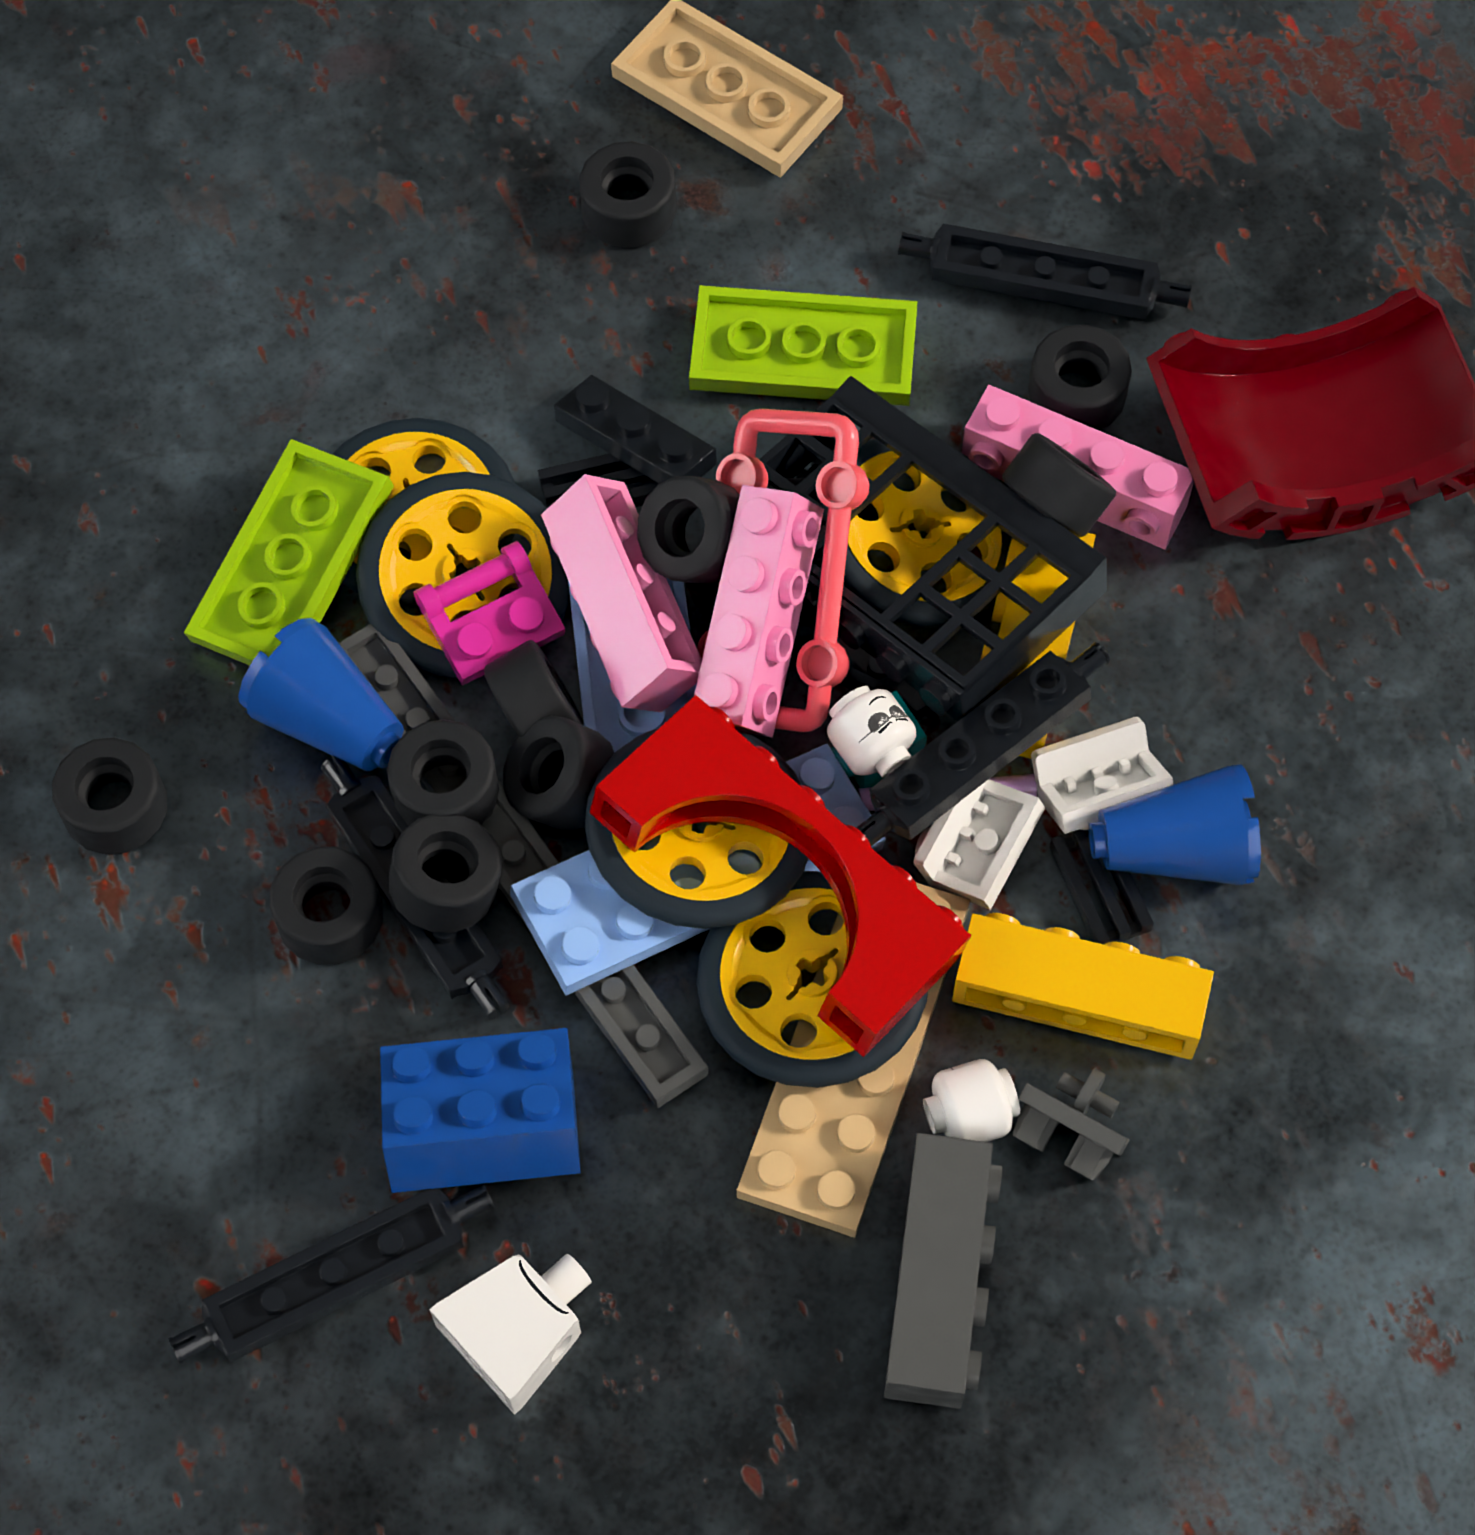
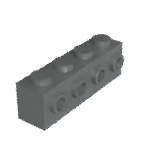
[884,1133,1002,1409]

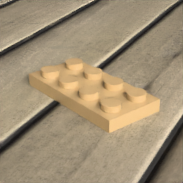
[611,0,843,178]

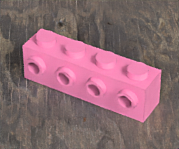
[962,384,1194,550]
[541,474,702,712]
[694,485,824,738]

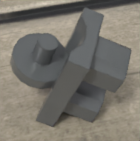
[1013,1068,1130,1181]

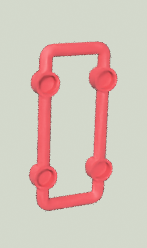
[697,409,869,732]

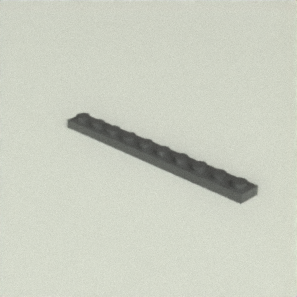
[339,624,708,1109]

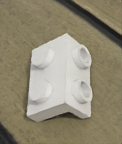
[1031,717,1173,834]
[913,779,1045,910]

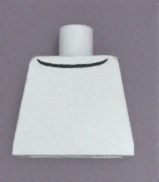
[429,1254,592,1415]

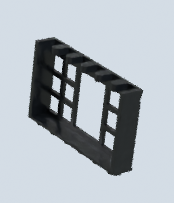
[759,376,1107,722]

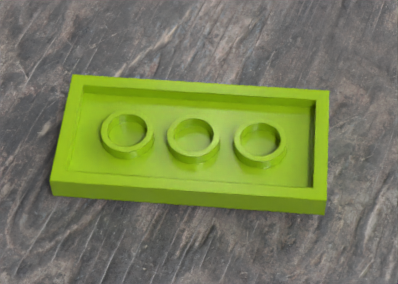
[689,285,918,406]
[184,439,394,665]

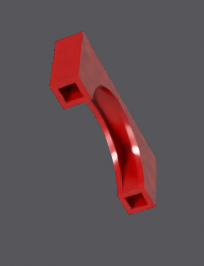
[589,695,972,1057]

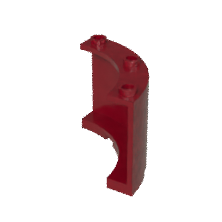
[1146,286,1475,540]

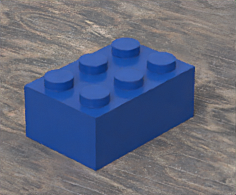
[380,1028,581,1193]

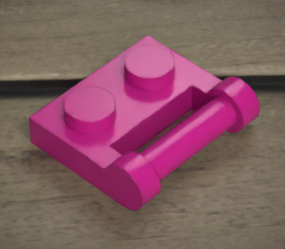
[413,541,566,686]

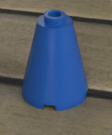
[238,618,404,771]
[1088,764,1261,885]

